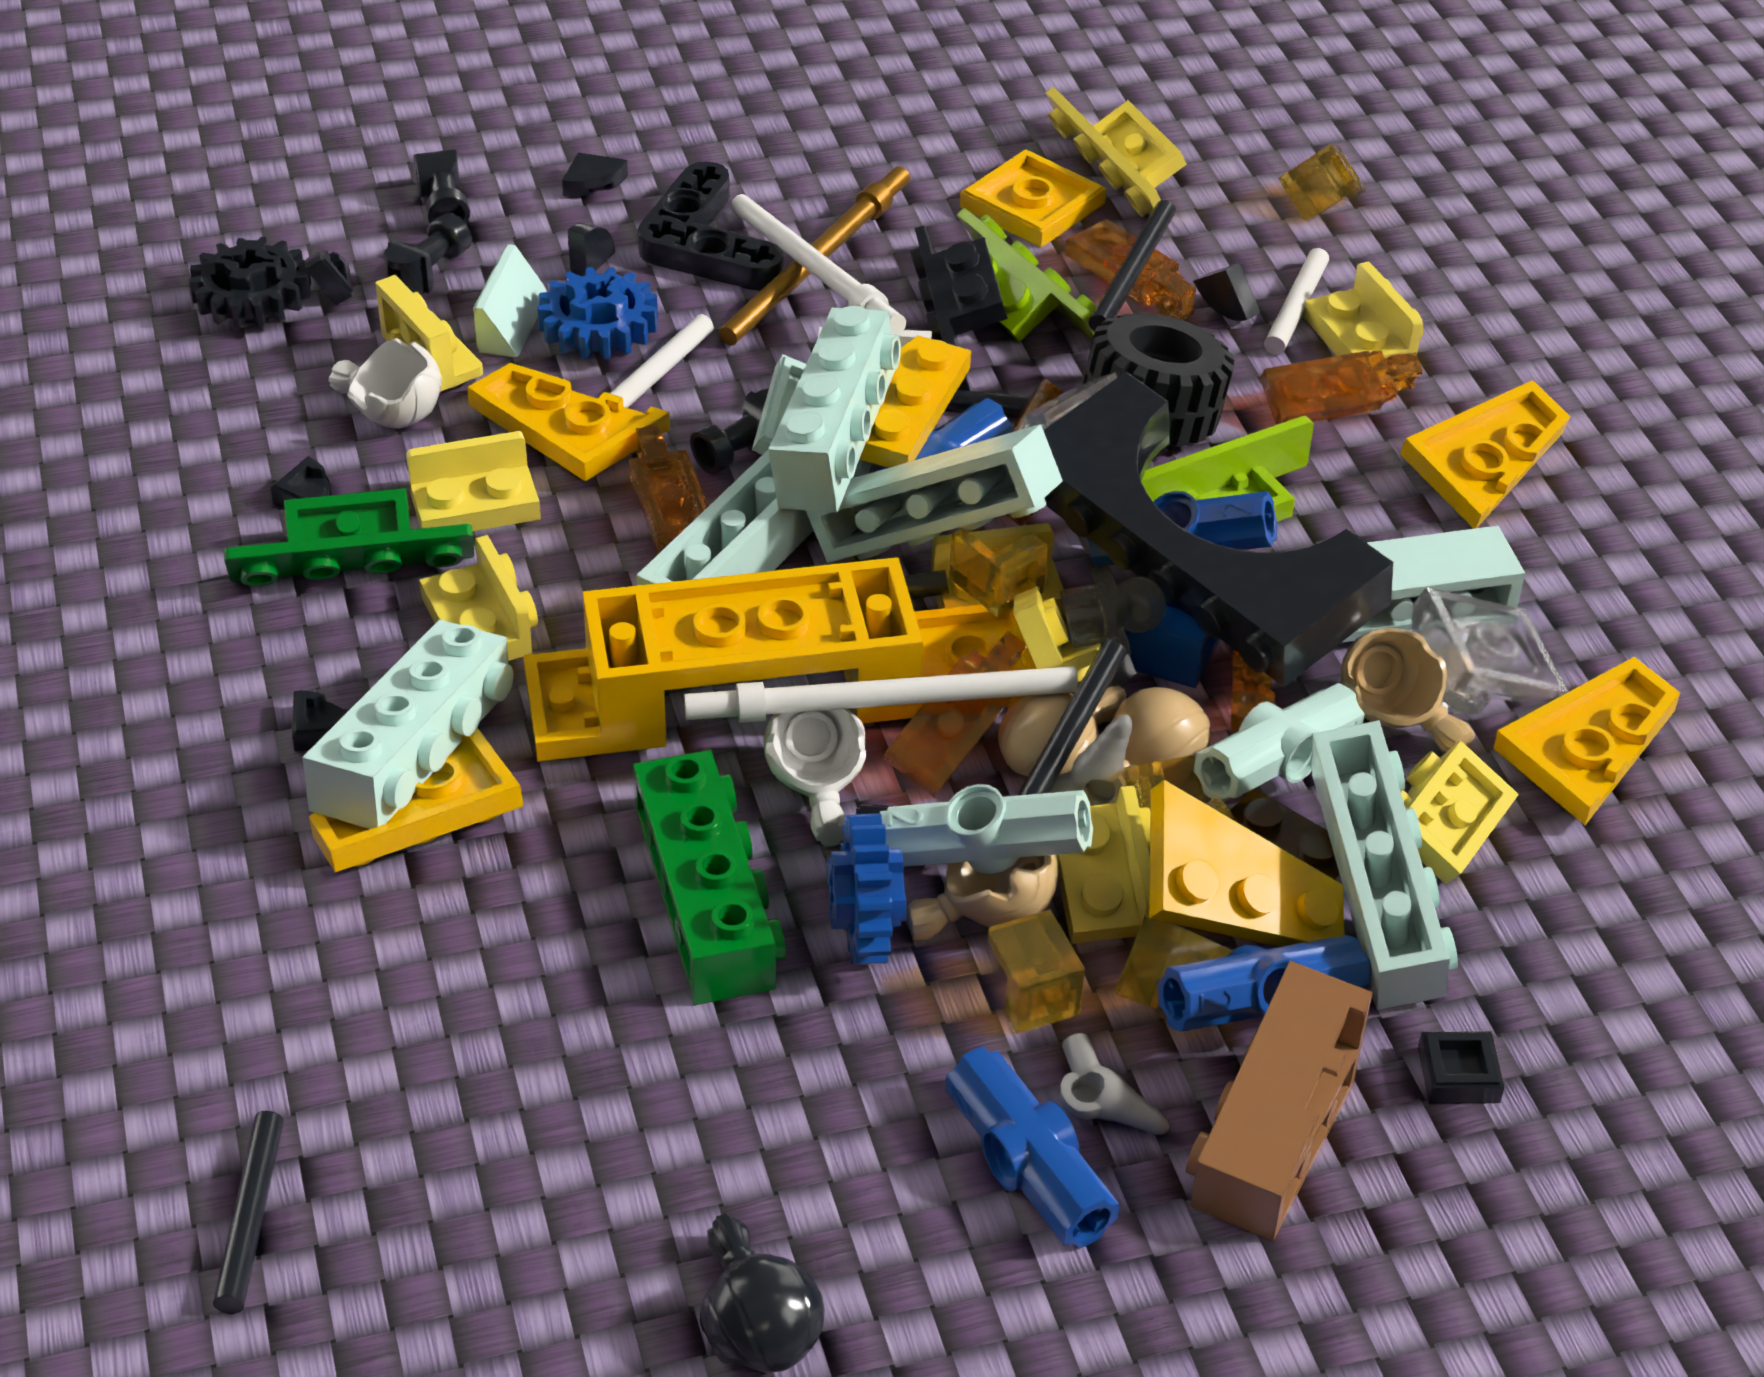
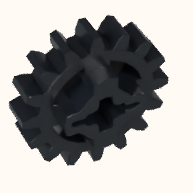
[189,237,312,328]

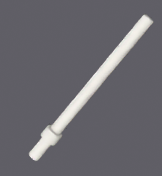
[731,194,906,335]
[684,666,1078,723]

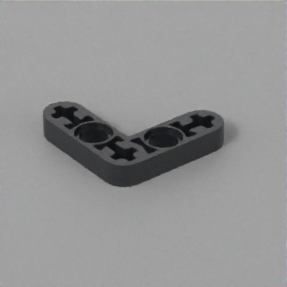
[638,161,784,291]

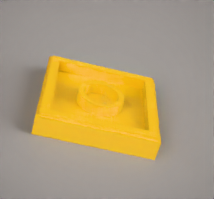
[960,149,1106,248]

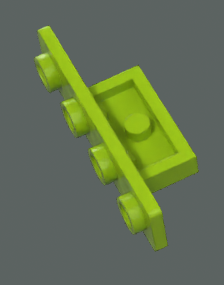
[956,207,1096,342]
[1142,416,1314,529]

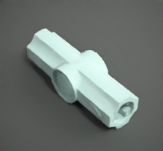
[1193,683,1365,804]
[880,784,1093,874]

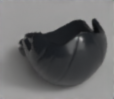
[699,1213,825,1372]

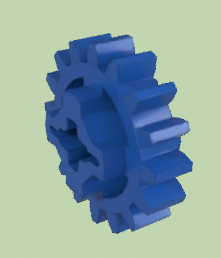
[537,267,658,359]
[827,813,906,965]

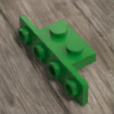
[224,488,475,586]

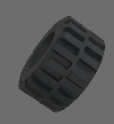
[1080,313,1235,446]

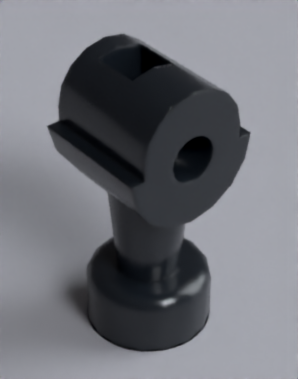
[413,149,470,223]
[384,212,472,295]
[690,388,769,475]

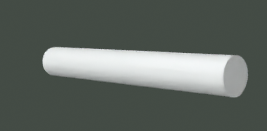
[1264,248,1329,355]
[610,314,714,408]

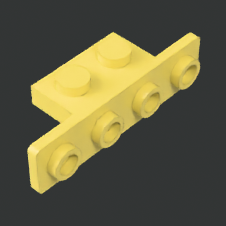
[1045,87,1187,217]

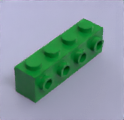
[633,750,786,1006]

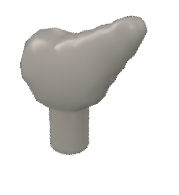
[1049,714,1132,806]
[1058,1033,1169,1135]

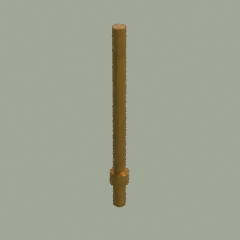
[719,166,910,346]

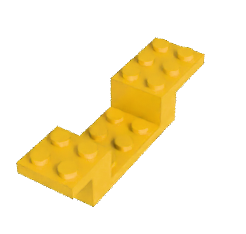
[523,557,1037,762]

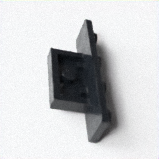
[910,225,1008,391]

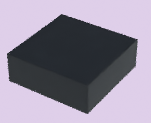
[1418,1031,1504,1104]

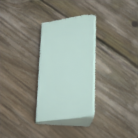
[473,244,547,357]

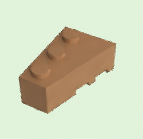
[1186,961,1373,1241]

